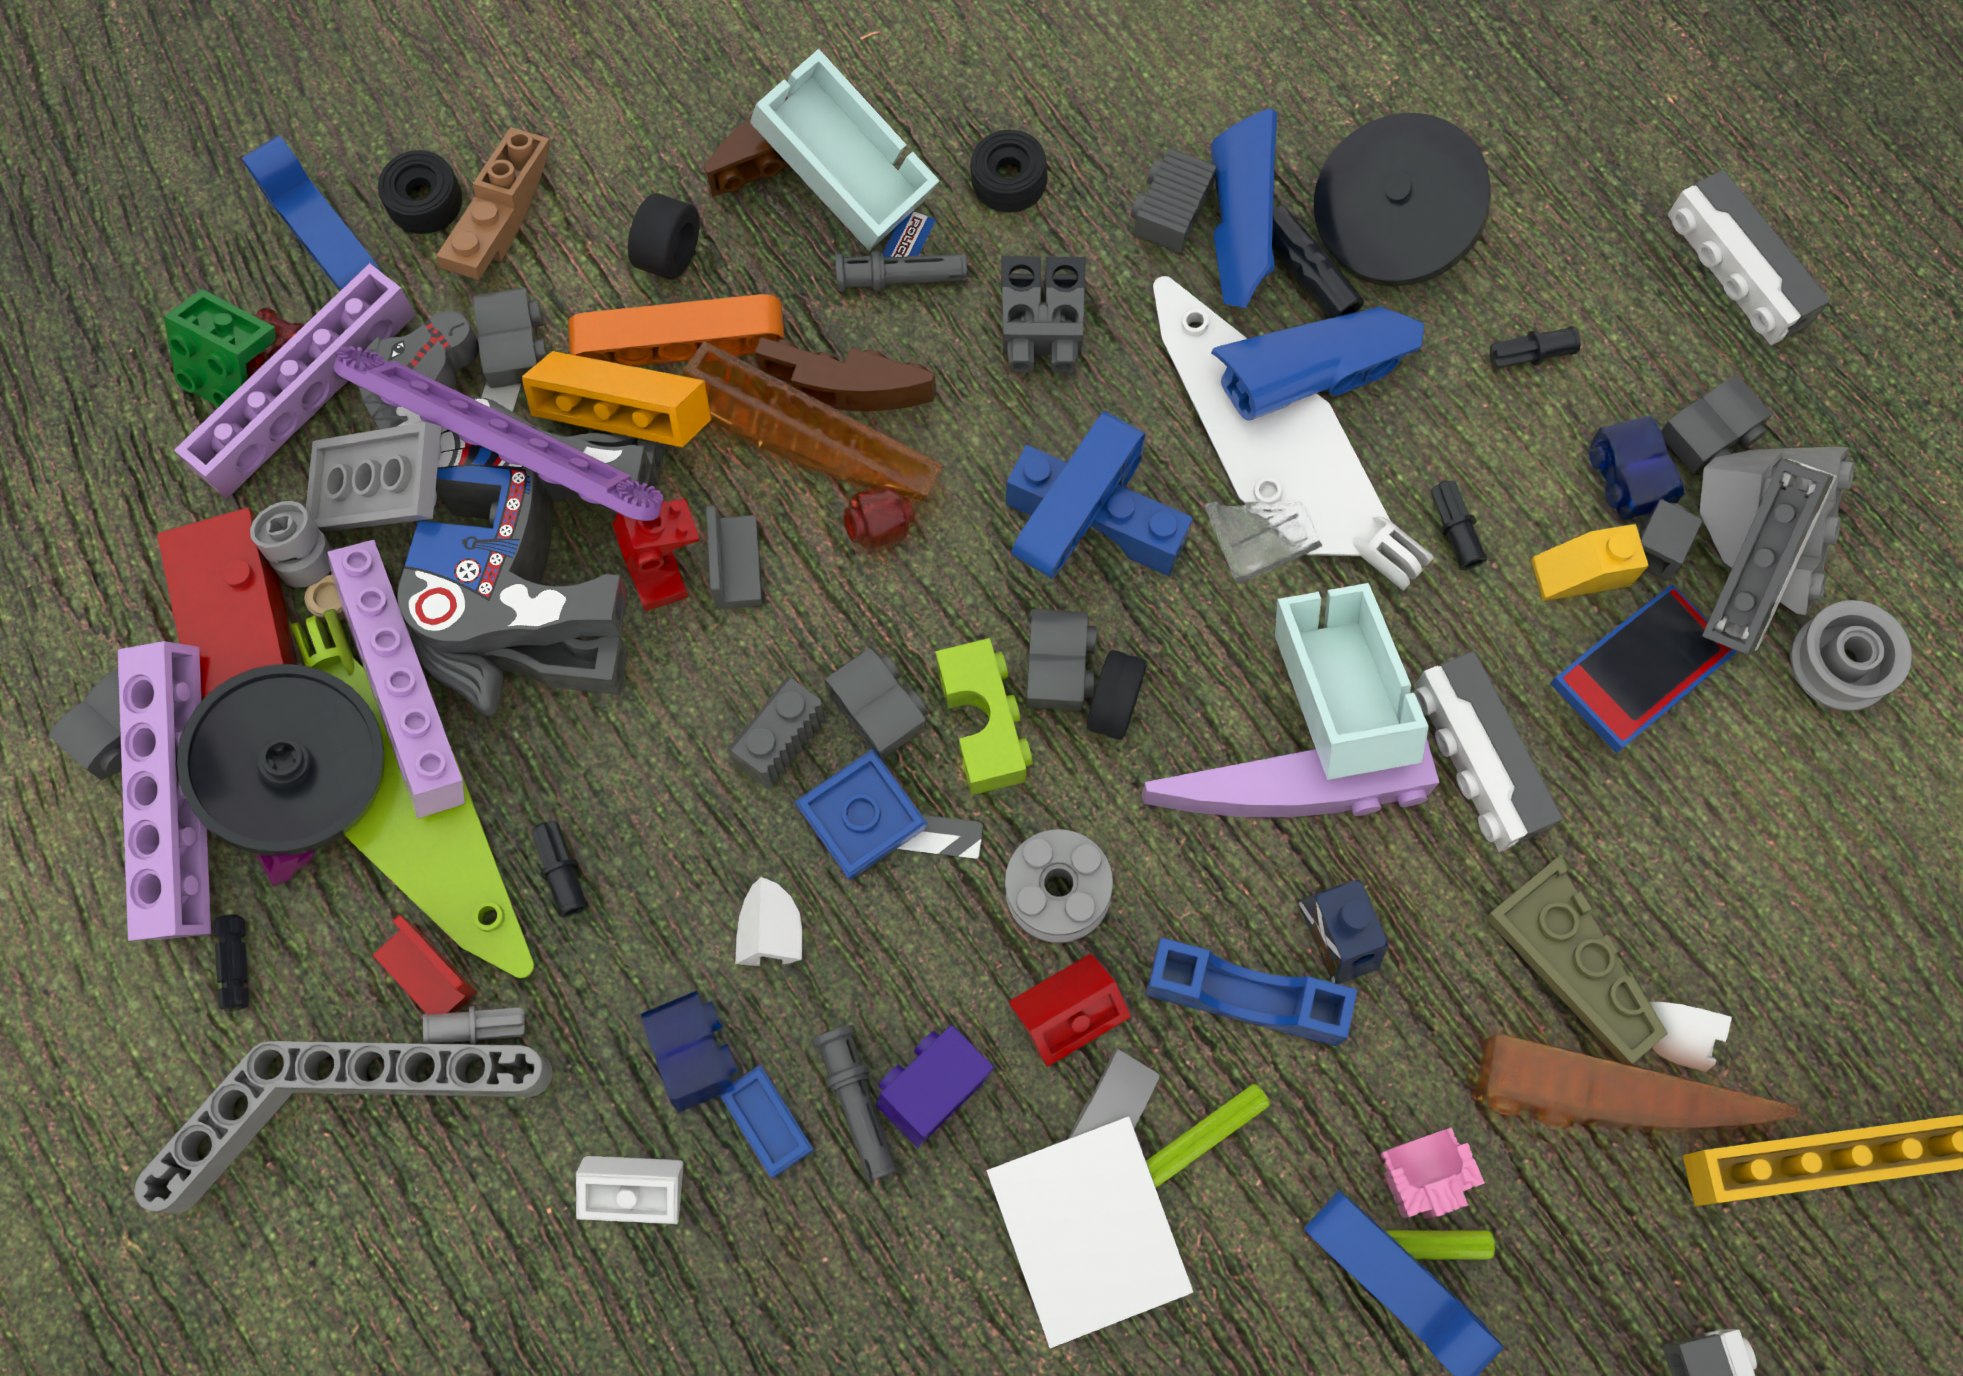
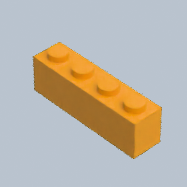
[522,351,711,448]

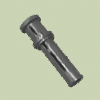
[835,251,967,293]
[812,1025,898,1182]

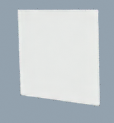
[986,1116,1193,1348]

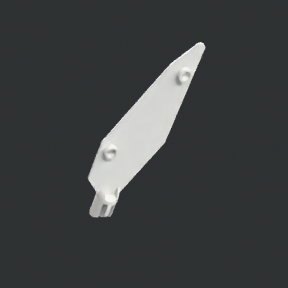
[1153,276,1434,591]

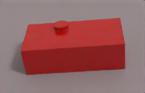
[157,507,298,701]

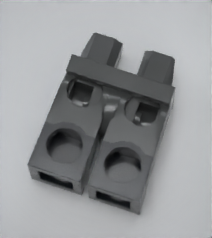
[1001,256,1086,373]

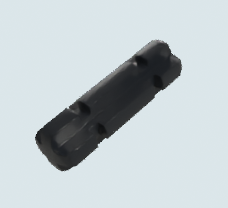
[214,914,249,1011]

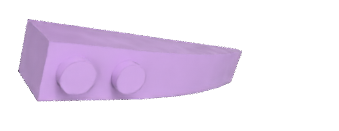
[1141,738,1440,817]

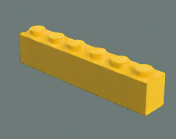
[1683,1114,1963,1206]

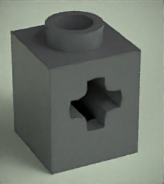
[1638,499,1703,581]

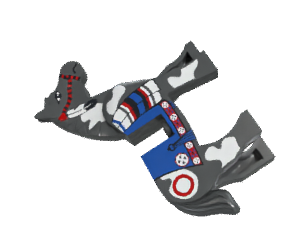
[359,311,666,717]

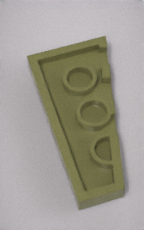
[1486,855,1668,1069]

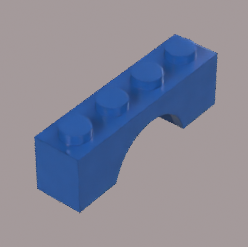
[1006,445,1193,576]
[1145,937,1357,1047]

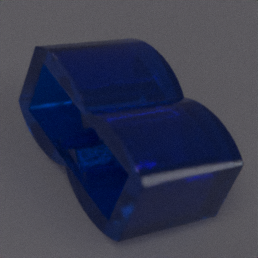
[1589,415,1685,520]
[641,990,738,1113]

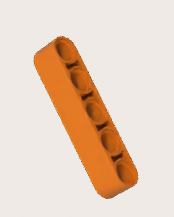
[568,294,785,366]

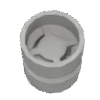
[250,501,334,588]

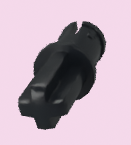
[1489,326,1581,369]
[1431,480,1487,570]
[532,821,589,918]

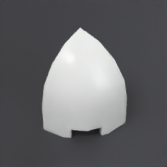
[735,877,802,966]
[1649,1002,1732,1072]

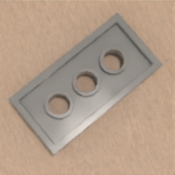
[306,422,441,533]

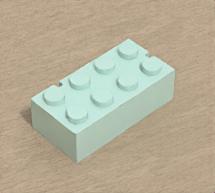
[750,49,939,251]
[1275,583,1428,780]

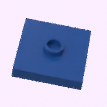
[795,749,928,881]

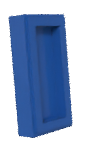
[718,1064,815,1179]

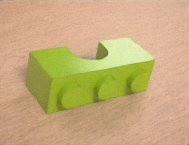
[935,638,1033,796]

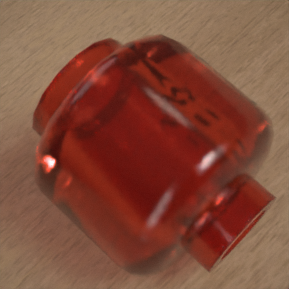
[843,486,914,550]

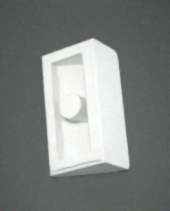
[576,1156,683,1224]

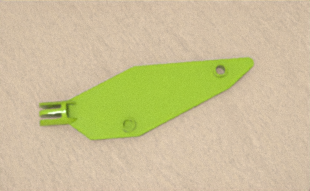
[291,609,534,978]

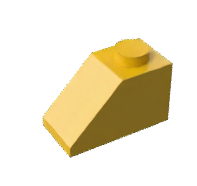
[1531,524,1649,601]

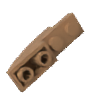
[436,127,550,280]

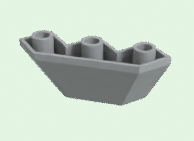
[1700,447,1854,615]

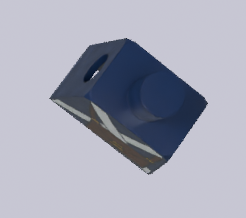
[1297,879,1388,984]

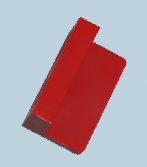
[372,914,478,1015]
[1009,954,1131,1067]

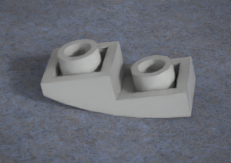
[1068,1049,1160,1139]

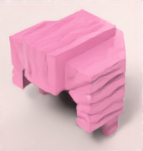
[1380,1127,1485,1219]

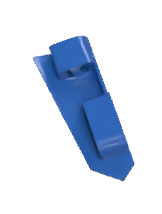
[1210,109,1277,308]
[1211,307,1424,421]

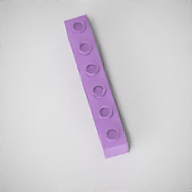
[174,263,416,499]
[327,540,465,819]
[118,641,211,941]

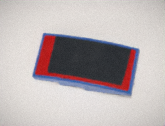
[1550,584,1738,754]

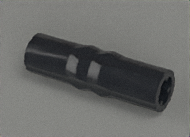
[1272,205,1364,318]

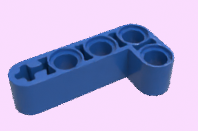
[241,135,382,292]
[1011,411,1146,579]
[1304,1190,1504,1376]

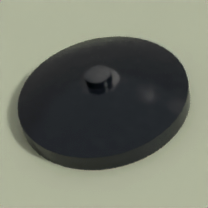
[1314,113,1491,286]
[177,664,385,856]

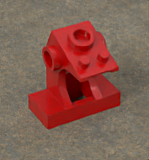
[612,498,700,612]

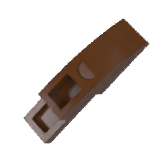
[703,96,790,197]
[755,337,936,411]

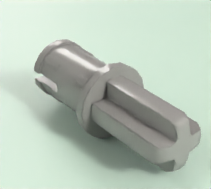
[423,1006,525,1045]

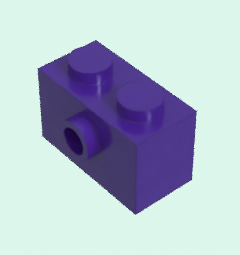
[876,1024,994,1149]

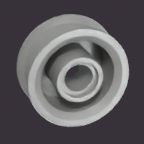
[1790,600,1912,711]
[1005,829,1113,943]

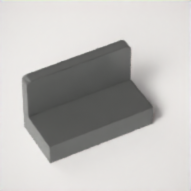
[706,505,763,610]

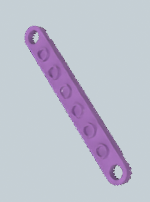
[334,346,663,521]

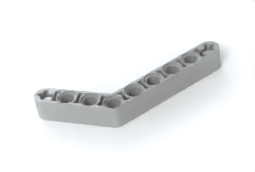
[134,1041,553,1214]

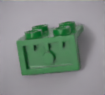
[164,289,276,408]

